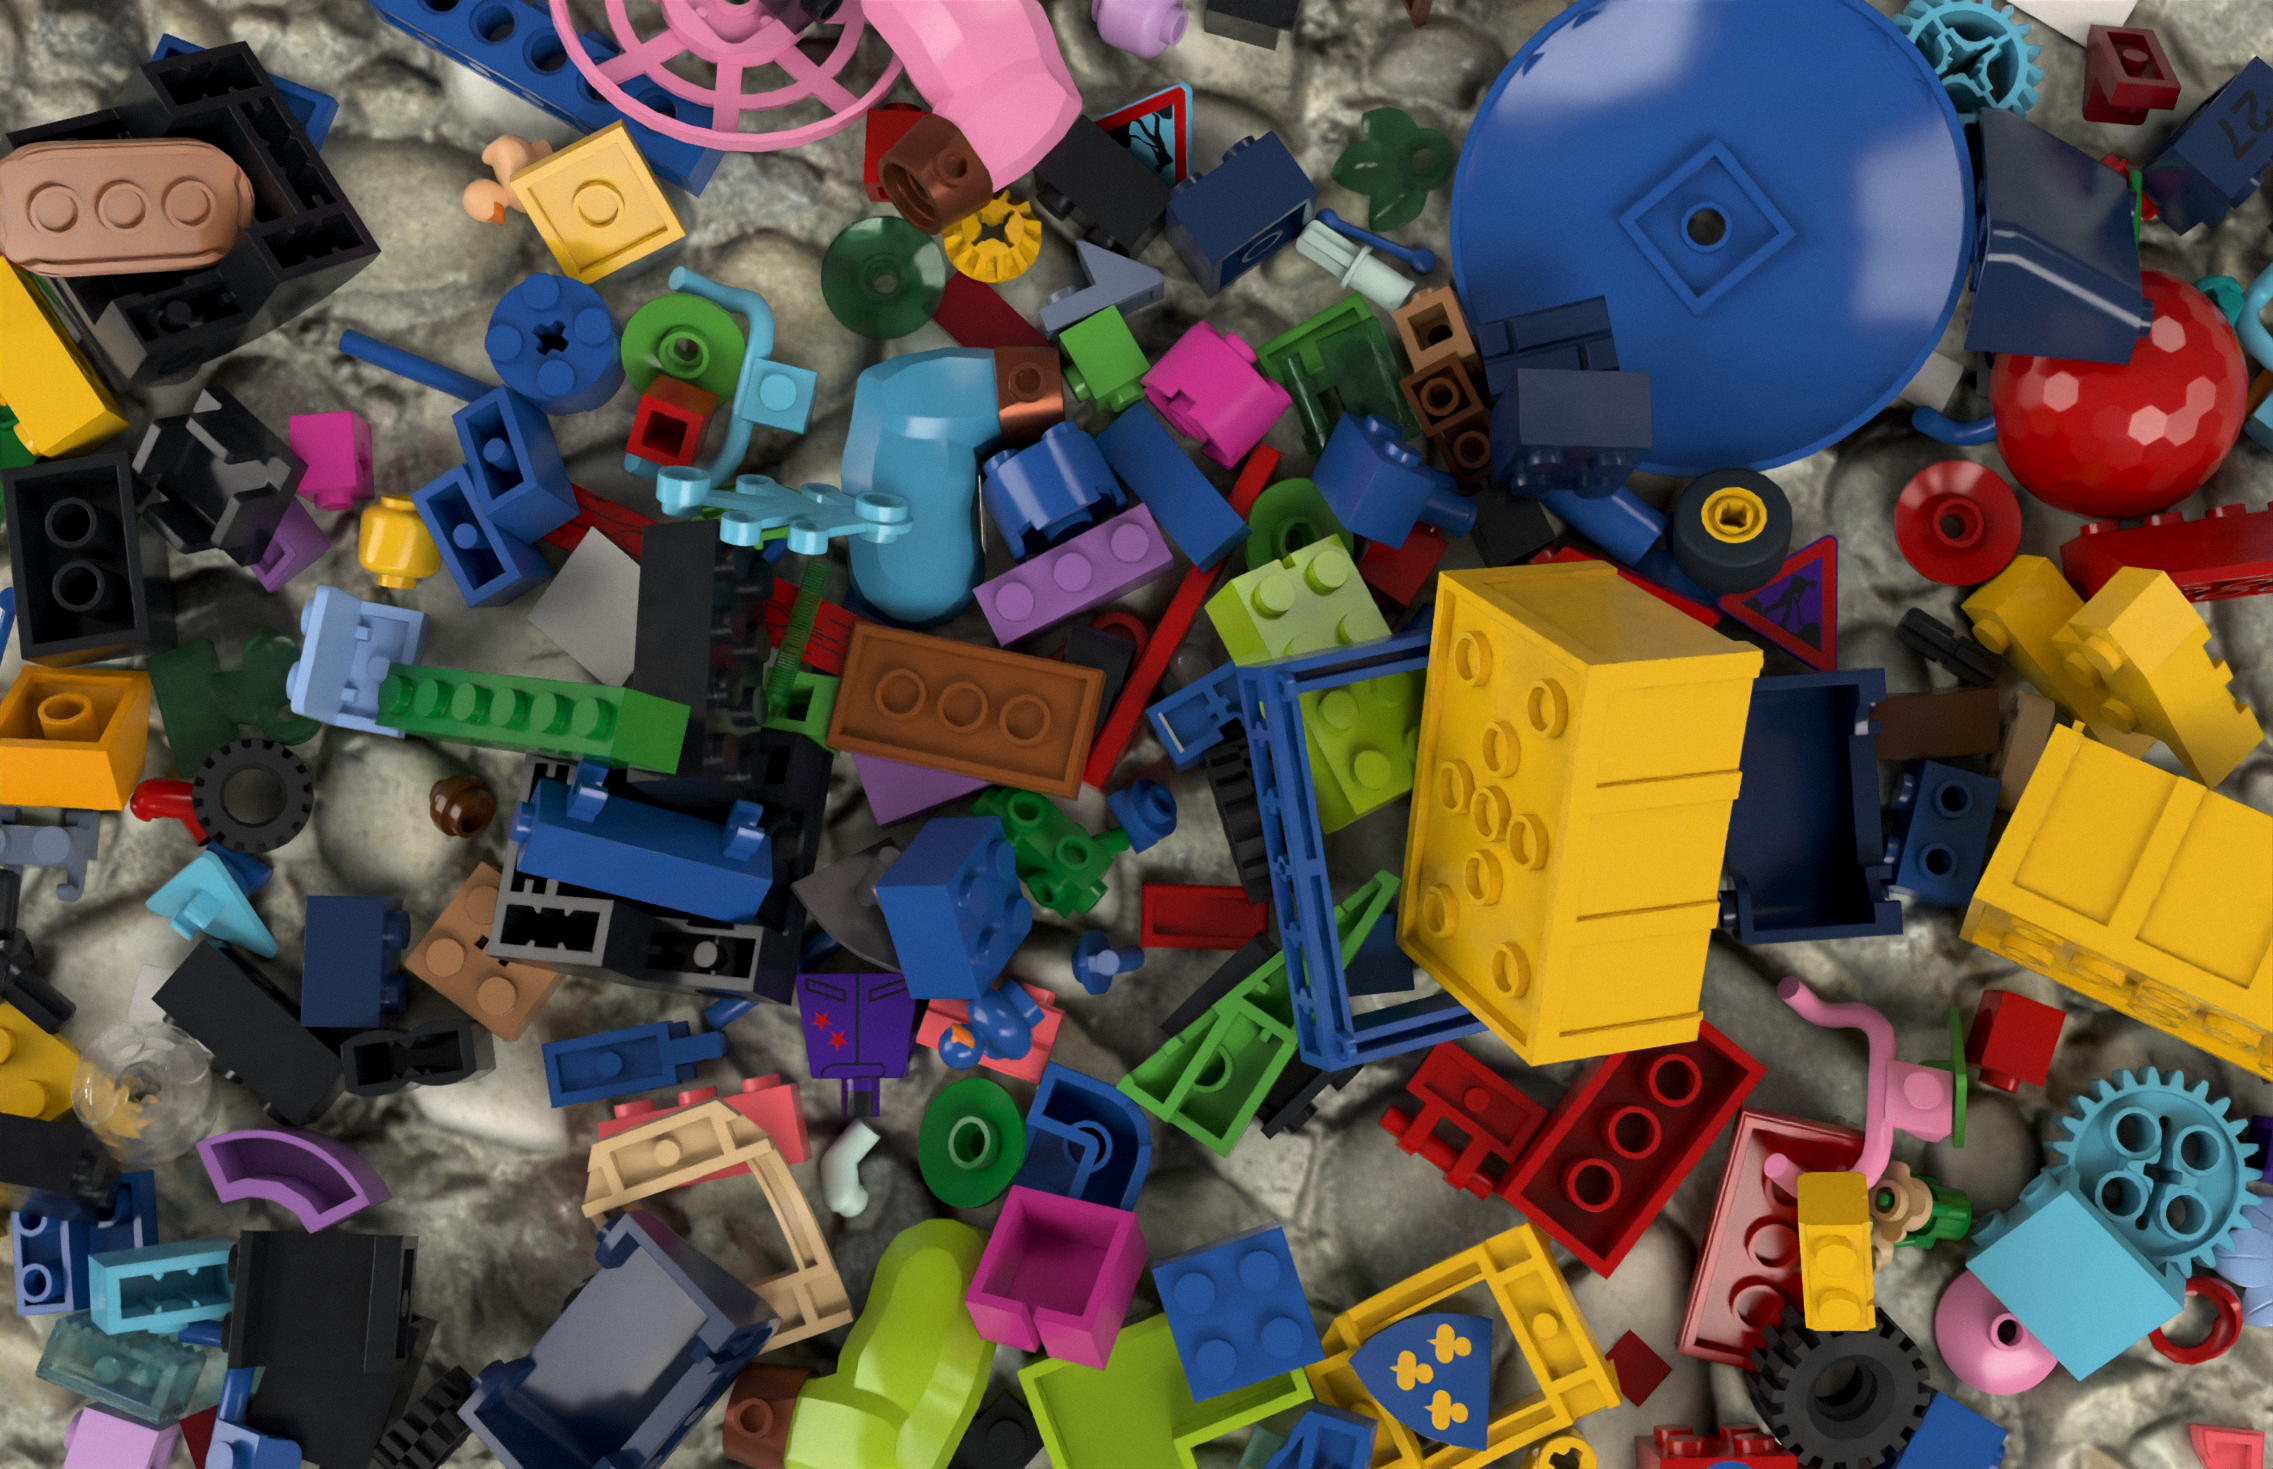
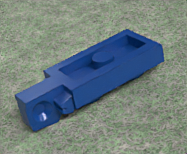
[541,1020,729,1108]

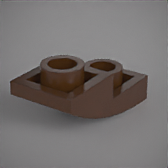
[1398,351,1492,491]
[1868,686,2000,760]

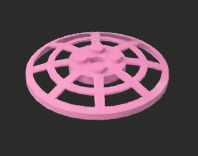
[548,0,906,152]

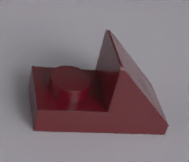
[2082,24,2182,126]

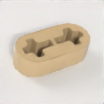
[1985,690,2055,813]

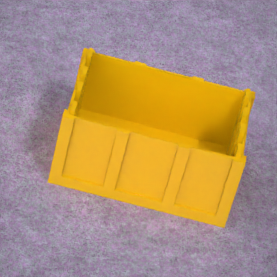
[1394,560,1764,1066]
[1958,720,2273,1083]

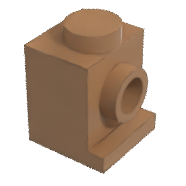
[1392,285,1485,377]

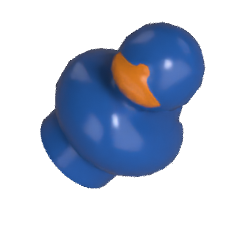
[938,978,1045,1070]

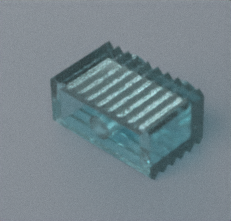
[35,1309,208,1425]

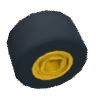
[1672,468,1793,594]

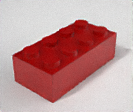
[1493,1019,1768,1280]

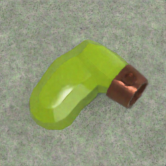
[722,1218,997,1469]

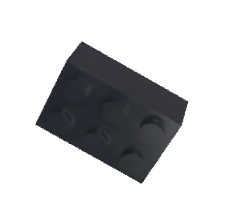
[0,450,179,669]

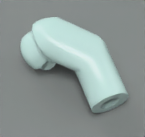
[820,1118,881,1218]

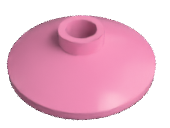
[1933,1269,2058,1395]

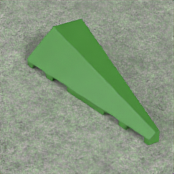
[1115,868,1402,1158]

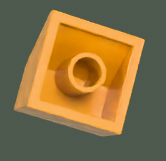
[0,665,152,811]

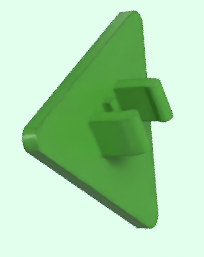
[1919,1005,1967,1148]

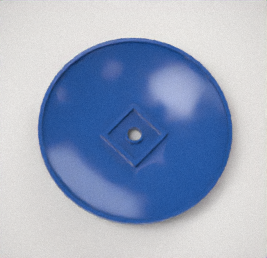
[1449,0,1976,478]

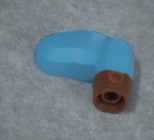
[841,345,1066,630]

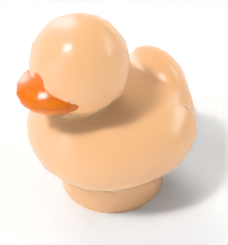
[462,134,553,226]

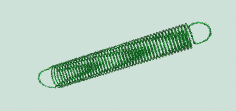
[765,546,833,722]

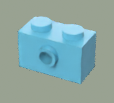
[88,1235,238,1335]

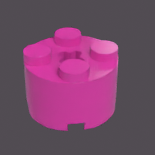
[1140,320,1293,470]

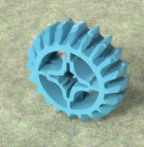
[1890,0,2045,146]

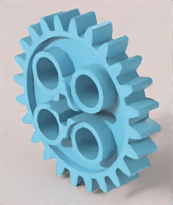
[2040,1066,2263,1278]

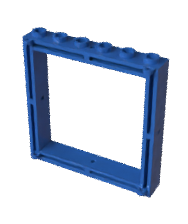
[1236,627,1490,1072]

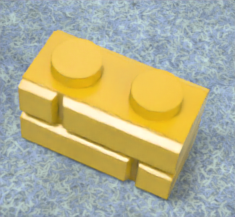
[1797,1172,1876,1331]

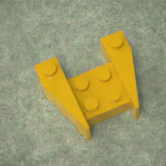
[1960,554,2265,791]

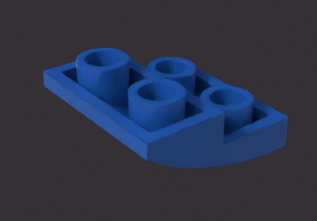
[11,1170,159,1317]

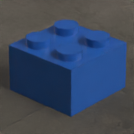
[875,816,1032,999]
[1151,1220,1325,1403]

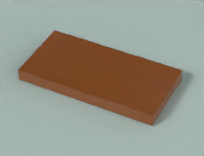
[824,620,1107,801]

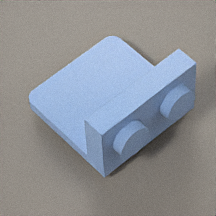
[286,584,431,739]

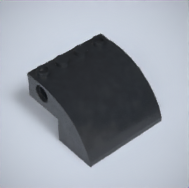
[0,40,381,394]
[486,731,834,1006]

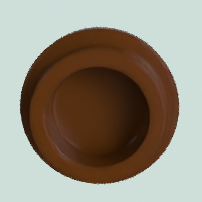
[429,775,496,838]

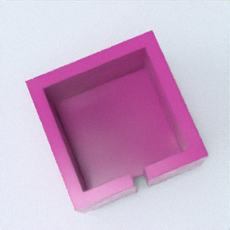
[964,1185,1149,1370]

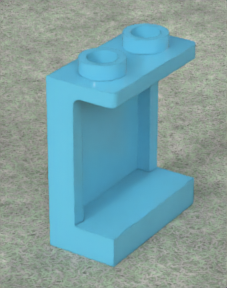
[1965,1165,2186,1382]

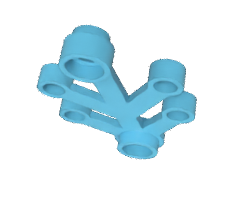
[656,466,913,555]

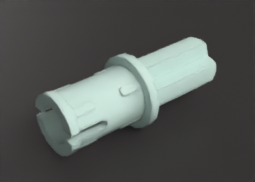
[1295,220,1416,316]

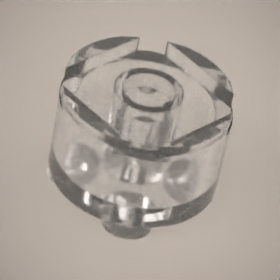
[71,1021,220,1167]

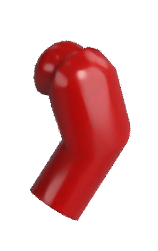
[130,777,212,847]

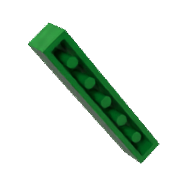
[375,663,691,774]

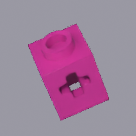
[288,411,375,511]

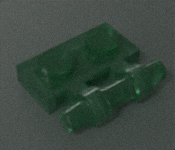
[1276,315,1425,461]

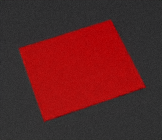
[1605,1329,1673,1408]

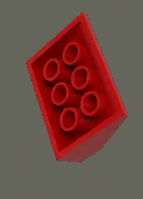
[2059,501,2273,604]

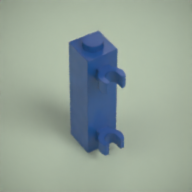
[509,758,773,925]

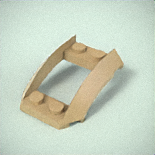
[581,1096,856,1356]

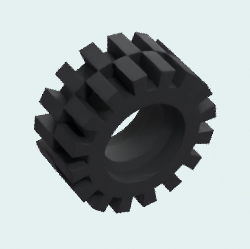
[371,1365,474,1469]

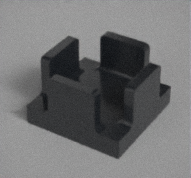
[131,386,309,567]

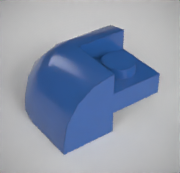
[1011,1061,1153,1212]

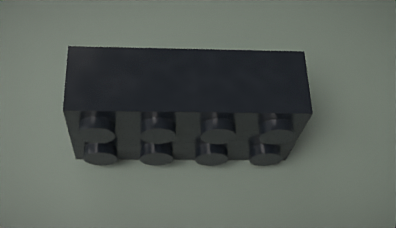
[627,519,774,815]

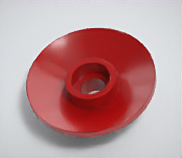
[1893,460,2022,586]

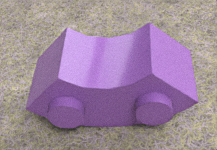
[195,1126,393,1234]

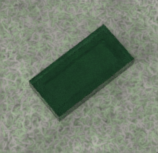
[145,639,242,780]

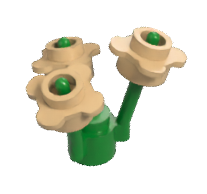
[1829,1115,1972,1273]

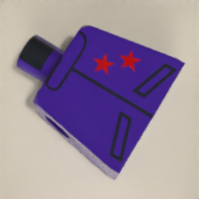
[795,973,922,1118]

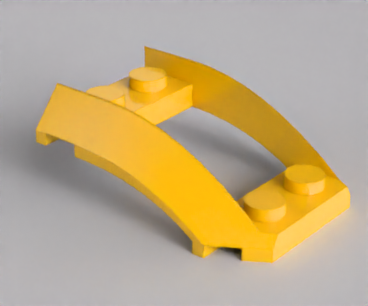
[1303,1220,1623,1469]

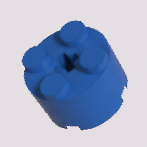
[485,273,626,416]
[981,421,1128,565]

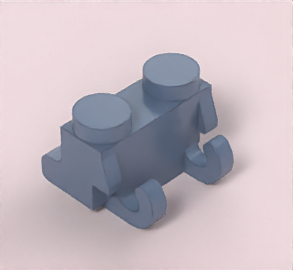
[0,807,100,902]

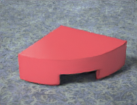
[2190,1423,2265,1469]

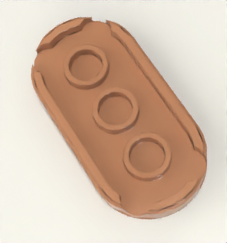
[0,137,255,277]

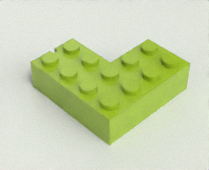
[1204,533,1428,836]
[1016,1303,1314,1469]

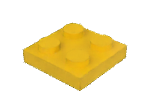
[509,119,686,285]

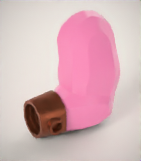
[860,0,1082,235]

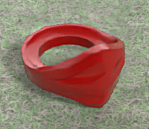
[2148,1275,2244,1365]

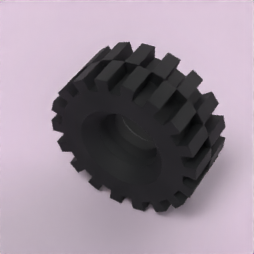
[1203,737,1294,906]
[1747,1297,1930,1469]

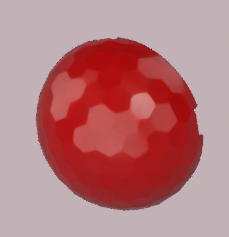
[1988,266,2249,521]

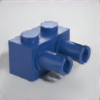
[1309,411,1477,550]

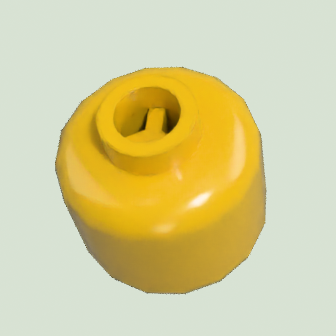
[357,494,442,589]

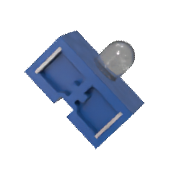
[1145,643,1264,775]

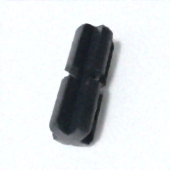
[1894,607,2003,687]

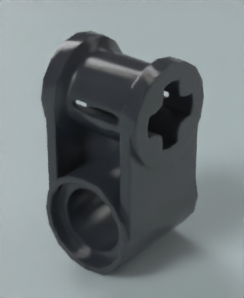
[1061,622,1138,750]

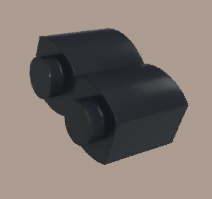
[340,1019,496,1097]

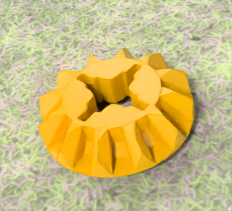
[942,188,1042,283]

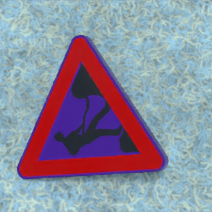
[1715,535,1838,671]

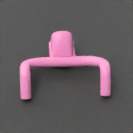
[1764,976,1953,1198]

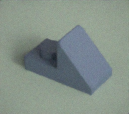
[1038,240,1164,346]

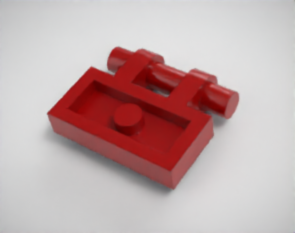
[1378,1041,1549,1201]

